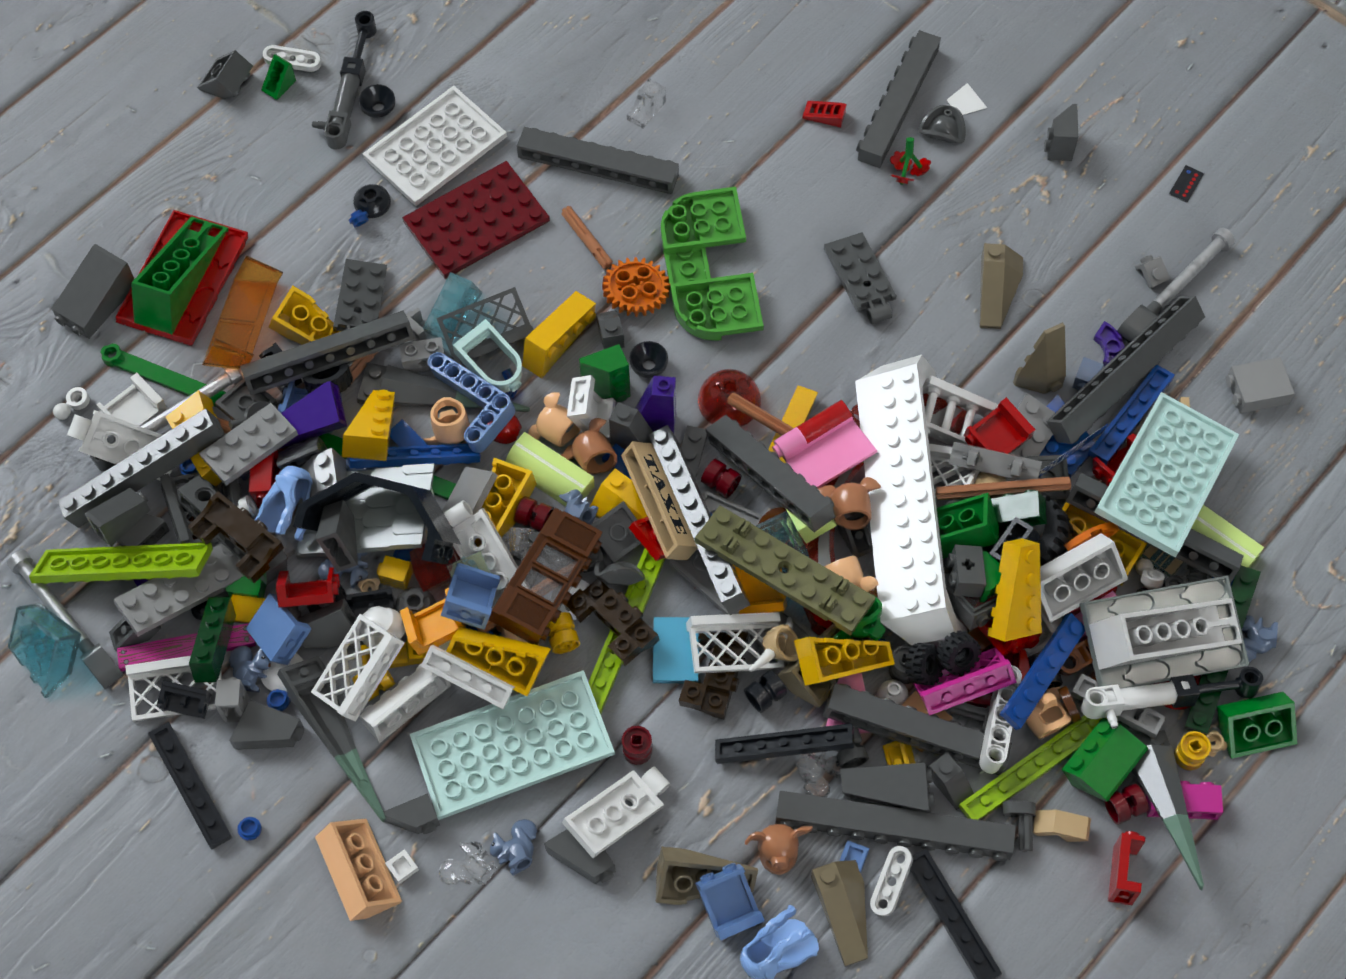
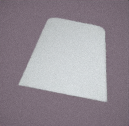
[947,83,987,115]

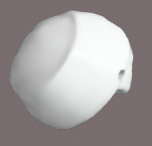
[359,606,405,647]

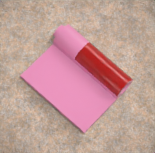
[772,400,877,488]

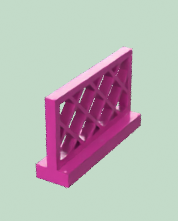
[913,647,1017,716]

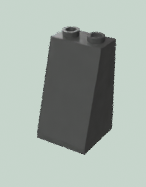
[52,244,134,339]

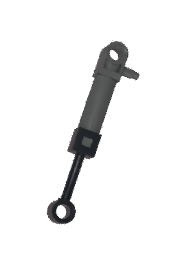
[312,11,377,149]

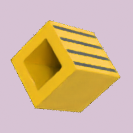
[377,555,413,590]

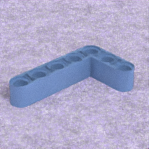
[427,352,515,453]

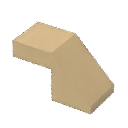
[1033,809,1091,842]

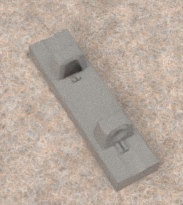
[949,442,1042,480]
[1071,674,1166,739]

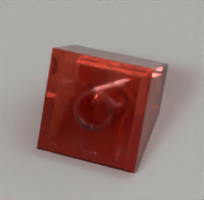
[410,543,463,592]

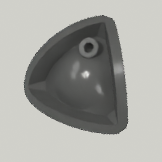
[918,105,966,143]
[594,560,646,585]

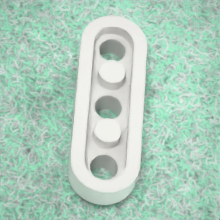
[263,45,321,72]
[870,846,913,916]

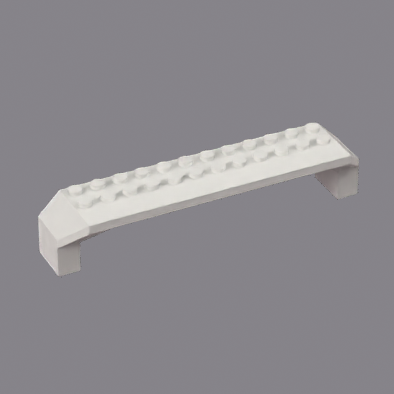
[855,355,968,651]

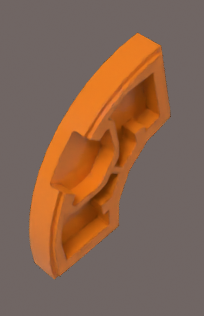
[1064,522,1119,551]

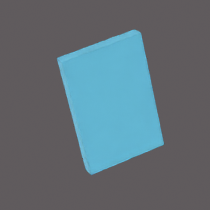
[653,617,699,684]

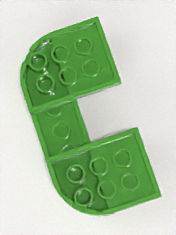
[661,187,764,341]

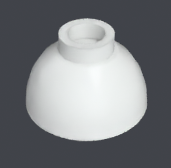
[876,679,909,705]

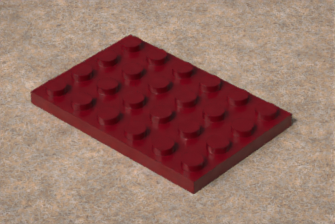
[402,161,550,279]

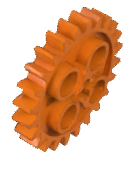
[602,257,670,317]

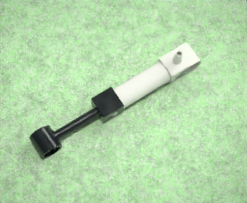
[1081,667,1263,729]

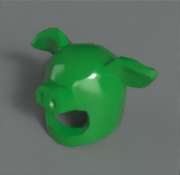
[833,594,886,641]

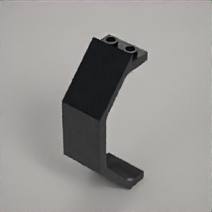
[293,472,462,565]

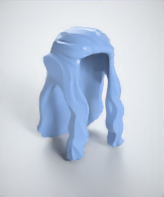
[255,466,313,541]
[740,905,819,979]

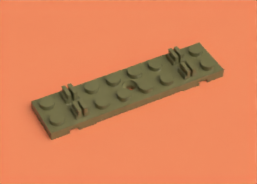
[694,505,876,635]

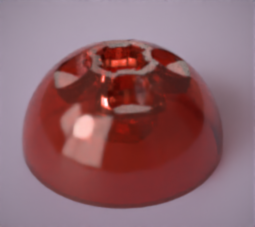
[698,369,761,427]

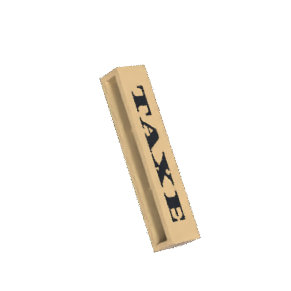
[621,441,698,561]

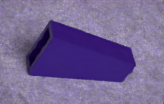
[635,376,676,433]
[277,381,347,450]

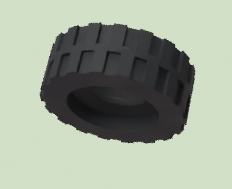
[303,363,353,394]

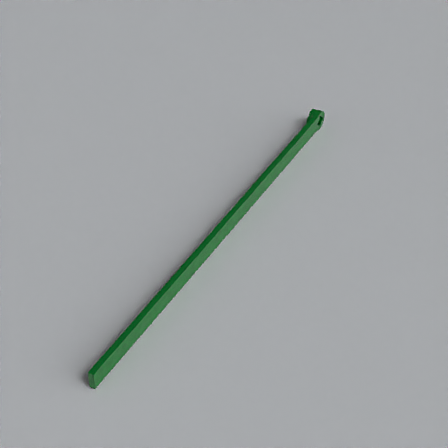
[100,343,456,500]

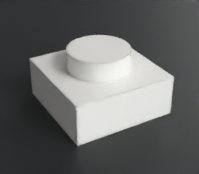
[385,849,419,884]

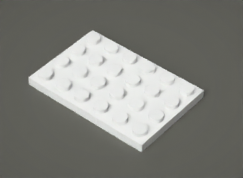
[363,86,507,206]

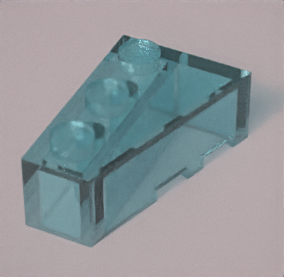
[423,272,482,341]

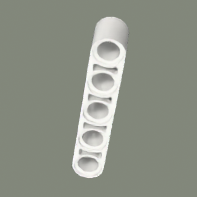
[979,665,1022,774]

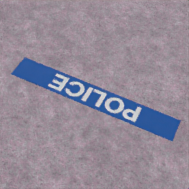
[1039,423,1108,477]

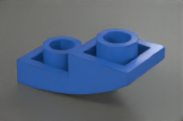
[390,419,427,446]

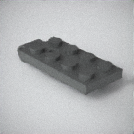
[824,232,897,324]
[333,259,387,331]

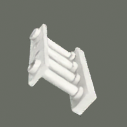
[922,376,999,446]
[421,640,518,709]

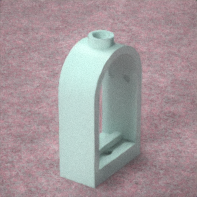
[453,319,522,393]

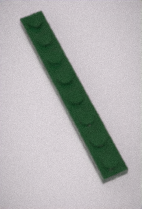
[1184,565,1261,736]

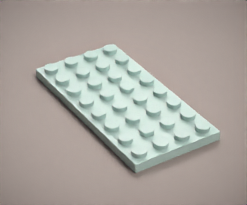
[1094,392,1239,557]
[410,670,615,820]

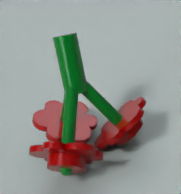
[890,137,931,185]

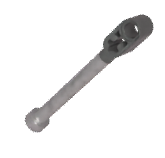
[1117,228,1235,342]
[90,363,243,471]
[7,550,124,689]

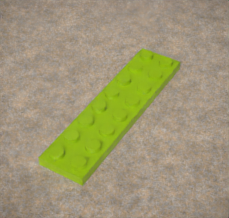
[29,542,213,584]

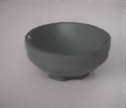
[395,587,436,614]

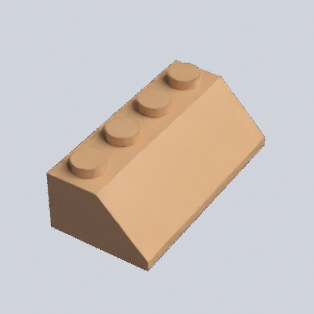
[315,819,402,921]

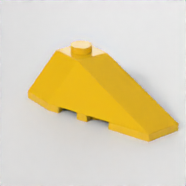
[268,285,341,345]
[590,468,647,520]

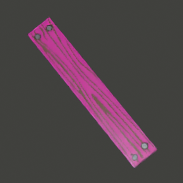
[117,623,256,672]

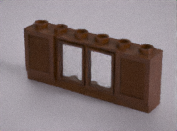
[489,508,603,645]

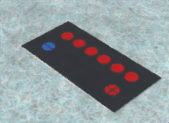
[1169,165,1204,202]

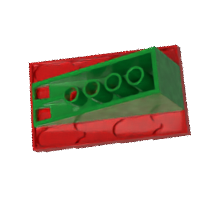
[115,210,248,346]

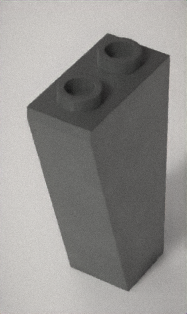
[841,763,935,813]

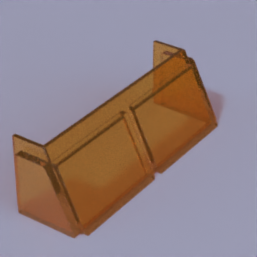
[202,255,283,369]

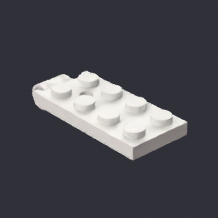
[67,410,172,480]
[444,500,531,609]
[562,766,671,858]

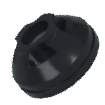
[359,84,395,118]
[353,184,391,218]
[629,341,668,378]

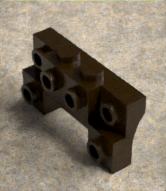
[188,491,284,584]
[564,578,660,666]
[679,631,749,720]

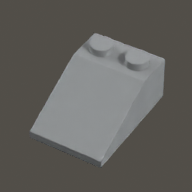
[292,448,347,520]

